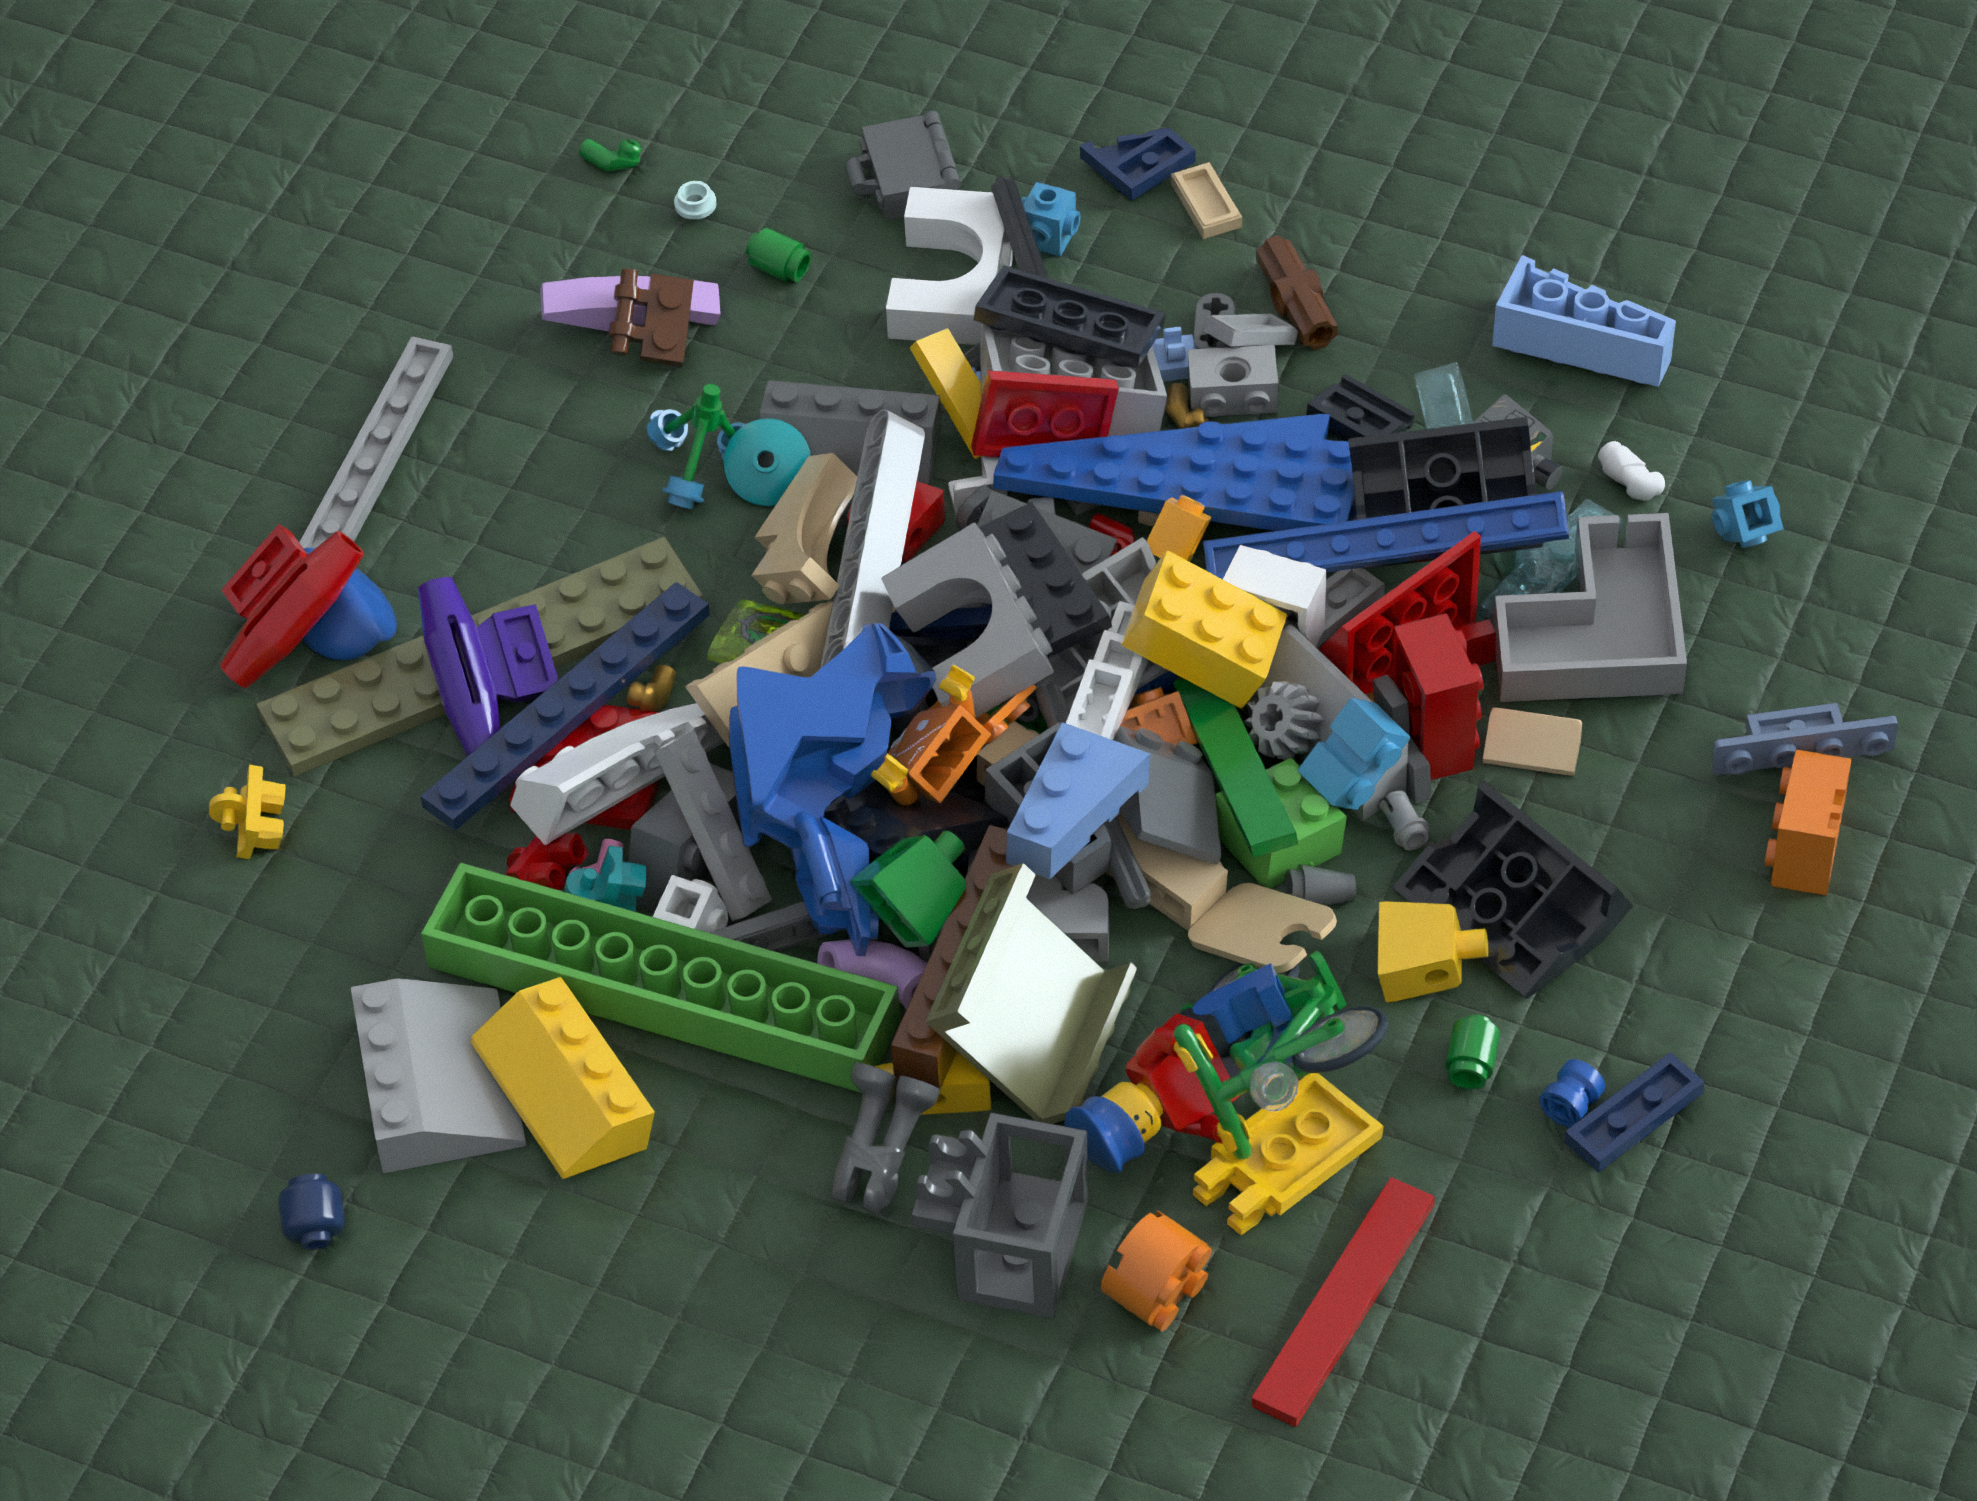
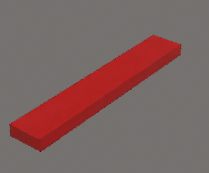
[1252,1177,1435,1427]

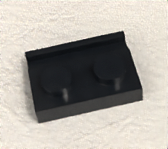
[1306,374,1415,440]

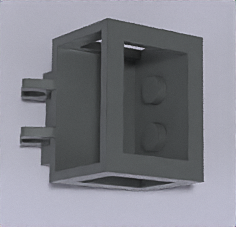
[912,1113,1089,1319]

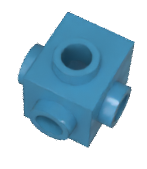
[1021,182,1081,257]
[1712,480,1784,548]

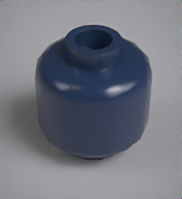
[278,1174,345,1250]

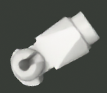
[1598,441,1665,501]

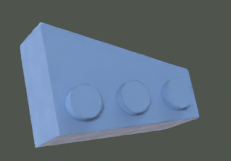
[1006,722,1150,879]

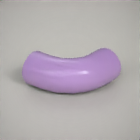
[817,939,927,1009]

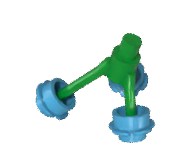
[646,384,745,509]

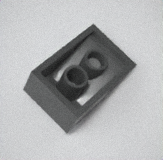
[1113,726,1221,865]

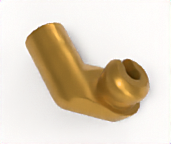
[1165,383,1208,429]
[626,665,676,712]

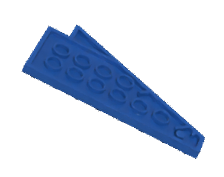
[993,414,1355,531]

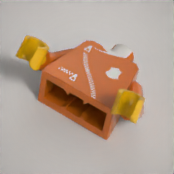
[871,664,991,805]

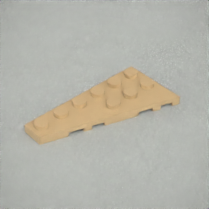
[685,598,895,748]

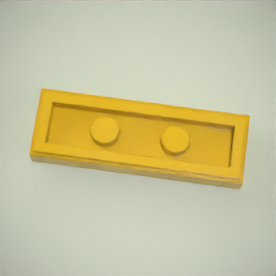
[910,328,981,459]

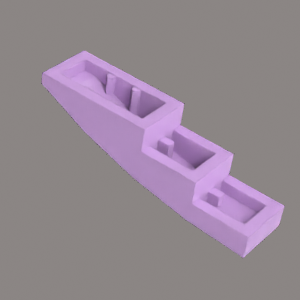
[540,276,721,332]

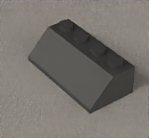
[758,380,942,485]

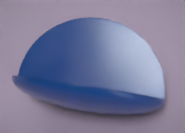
[302,548,397,661]

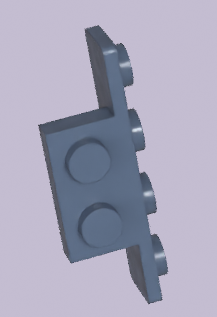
[1711,703,1898,775]

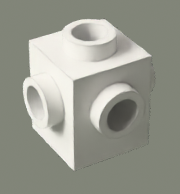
[653,875,728,933]

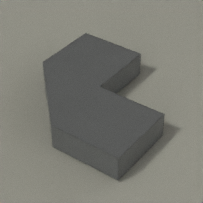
[1373,675,1431,804]

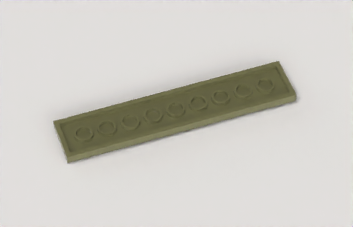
[256,536,703,777]

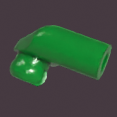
[579,139,641,172]

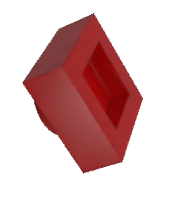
[1454,619,1496,666]

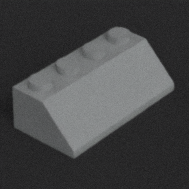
[1246,624,1408,821]

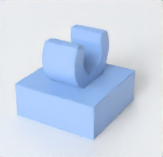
[1152,327,1196,382]

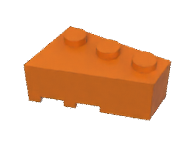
[1764,750,1852,896]

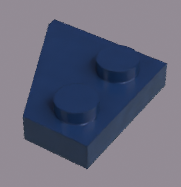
[1080,127,1196,201]

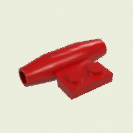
[220,524,364,688]

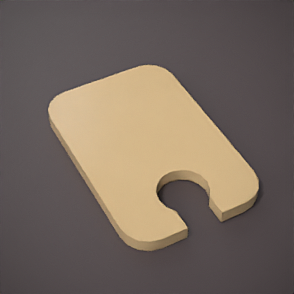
[1188,883,1337,973]

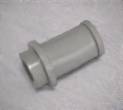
[1380,791,1429,850]

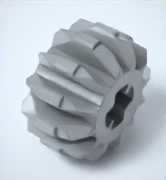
[1242,680,1325,760]

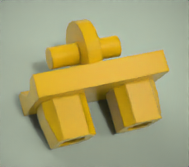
[209,765,286,860]

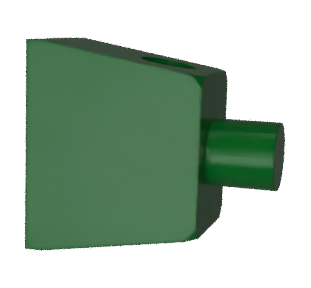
[849,831,966,947]

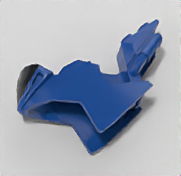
[729,623,937,956]

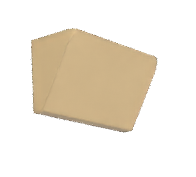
[1483,707,1582,776]

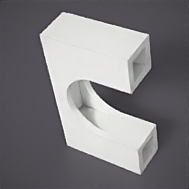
[886,187,1013,345]

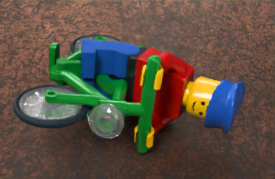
[1064,950,1389,1174]

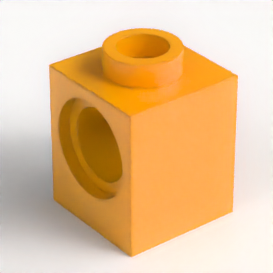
[1146,495,1212,562]

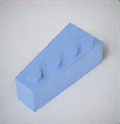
[1492,255,1676,387]

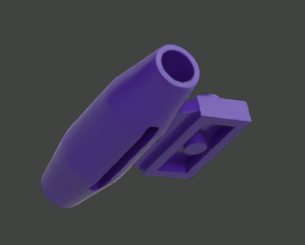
[418,577,558,757]

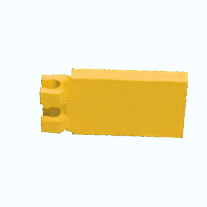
[1192,1073,1384,1235]

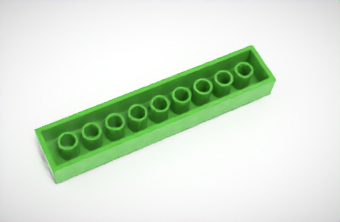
[421,863,901,1093]

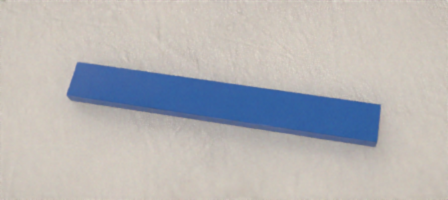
[1203,491,1570,580]

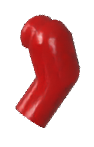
[1089,513,1136,556]

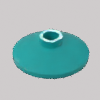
[724,419,811,506]

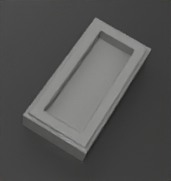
[1203,314,1298,347]

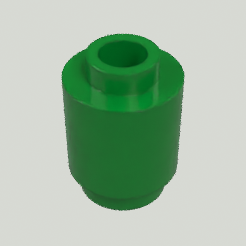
[745,227,812,283]
[1445,1014,1500,1090]

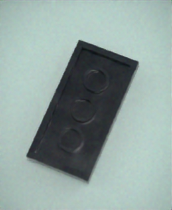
[973,265,1166,369]
[979,502,1112,658]

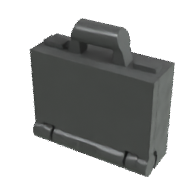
[845,111,962,220]

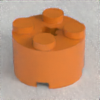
[1101,1211,1212,1331]

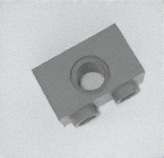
[1188,345,1278,417]

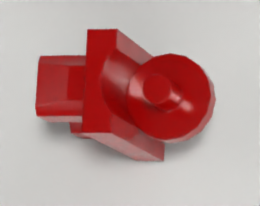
[506,833,588,891]

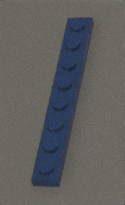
[421,582,710,831]

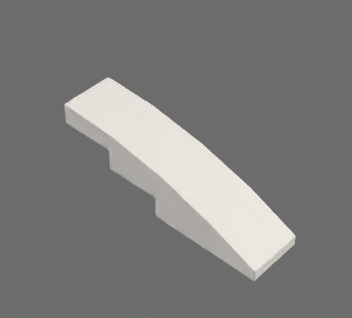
[1066,601,1148,740]

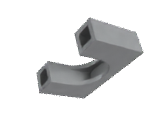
[881,522,1054,718]

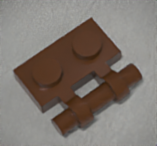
[609,269,694,367]

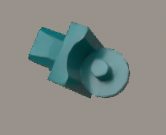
[564,846,646,912]

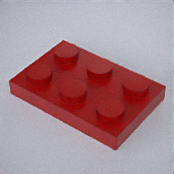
[971,370,1119,457]

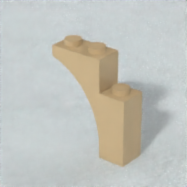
[751,453,857,604]

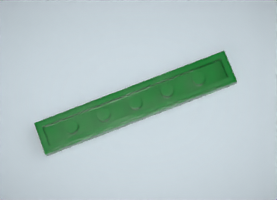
[1173,678,1298,858]

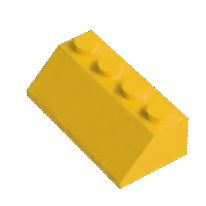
[470,977,655,1179]

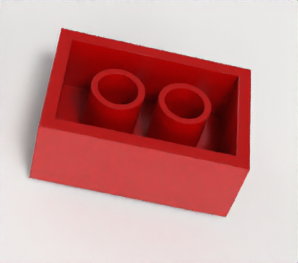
[1392,613,1483,780]

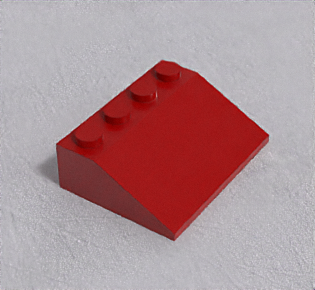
[1318,531,1481,694]

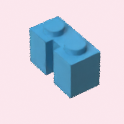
[1297,698,1411,810]

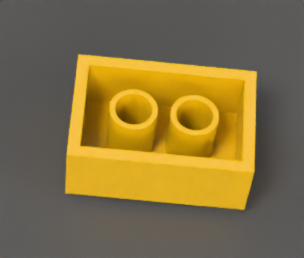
[1121,550,1287,709]

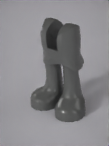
[831,1062,940,1214]

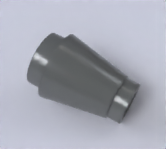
[1284,864,1356,906]

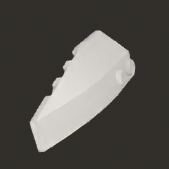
[510,703,724,845]

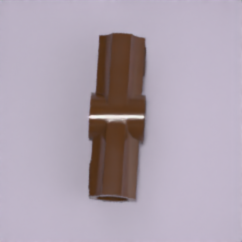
[1256,235,1338,350]

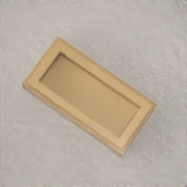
[1171,162,1242,239]

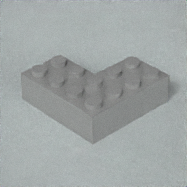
[1493,513,1687,702]

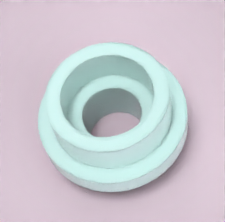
[674,181,716,220]

